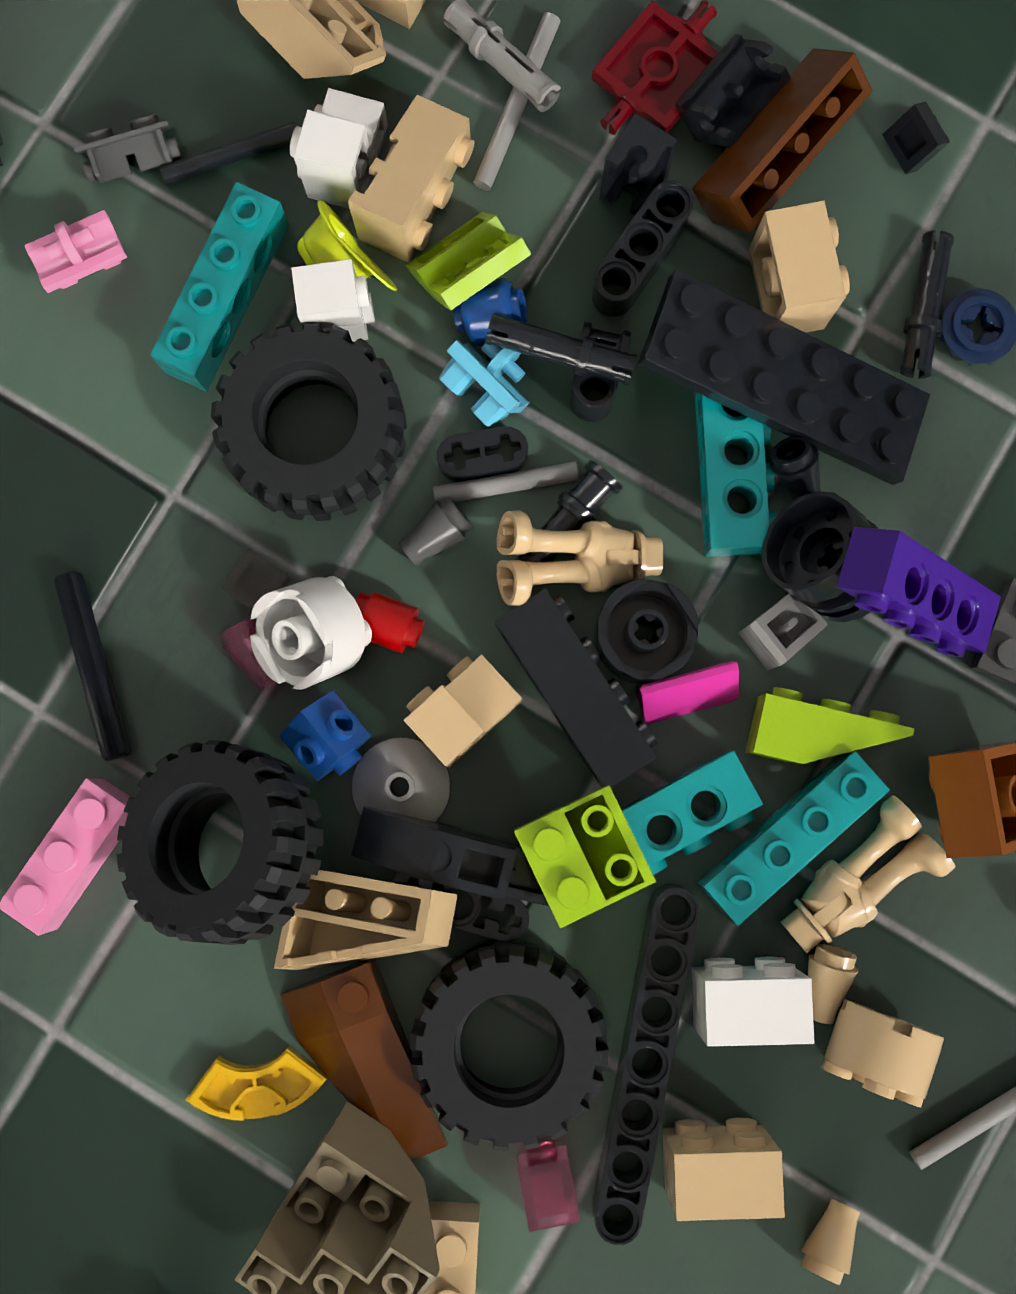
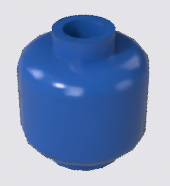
[453,278,528,346]

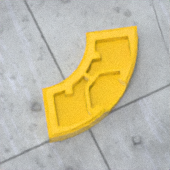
[185,1045,328,1121]

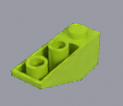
[745,687,914,764]

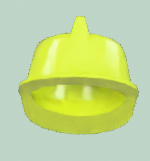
[297,200,398,291]

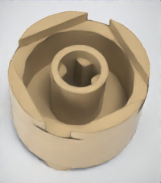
[821,999,944,1108]

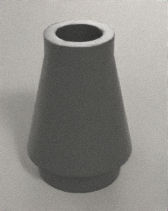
[399,497,474,566]

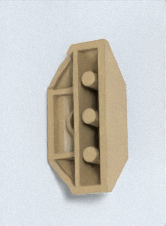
[237,0,386,79]

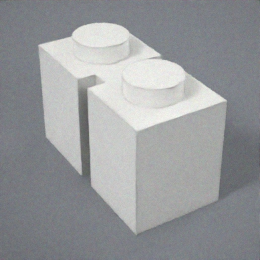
[291,259,375,342]

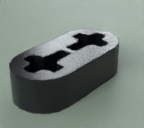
[437,427,528,482]

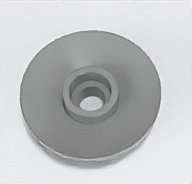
[352,738,450,822]

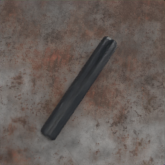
[54,571,131,761]

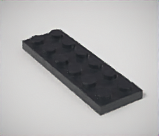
[637,269,930,485]

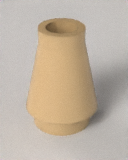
[808,944,859,1024]
[800,1198,861,1285]

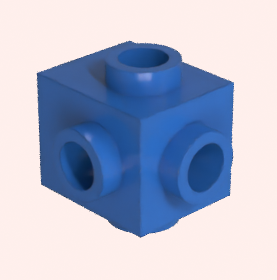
[279,690,371,781]

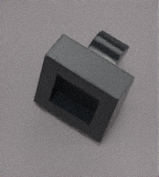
[882,101,950,175]

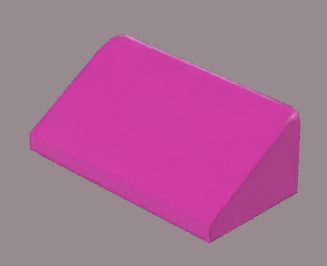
[636,660,739,724]

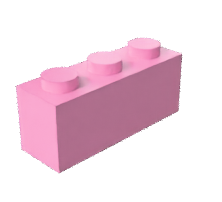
[0,778,130,936]

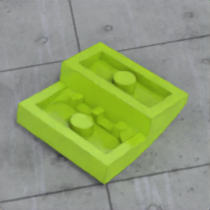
[405,211,531,311]

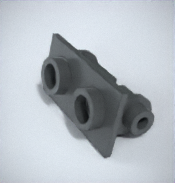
[74,115,181,185]

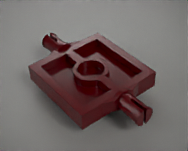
[591,0,719,135]

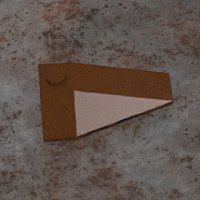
[280,959,448,1161]

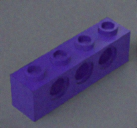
[837,527,1001,657]

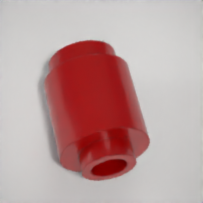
[356,591,425,654]

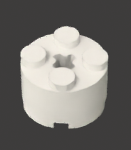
[250,576,372,690]

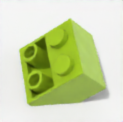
[514,785,656,929]

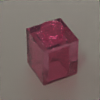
[517,1142,580,1232]

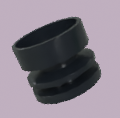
[762,491,879,623]

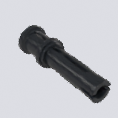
[515,460,623,562]

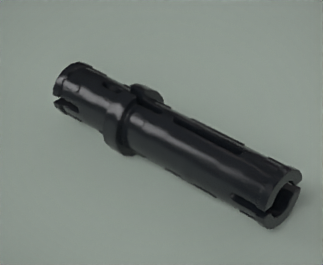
[899,230,954,379]
[485,313,638,386]

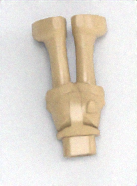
[497,510,663,606]
[781,795,956,953]

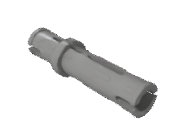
[444,0,561,112]

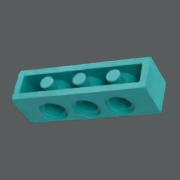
[150,182,289,392]
[694,392,776,557]
[621,750,763,875]
[696,751,890,926]

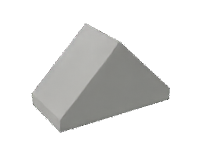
[738,593,828,671]

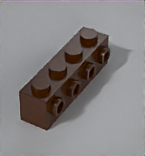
[692,48,873,233]

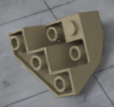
[234,1101,440,1294]

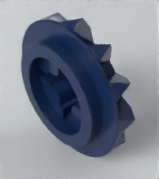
[940,288,1016,366]

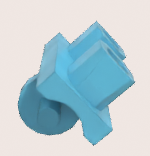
[439,340,530,427]

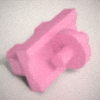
[24,210,127,293]

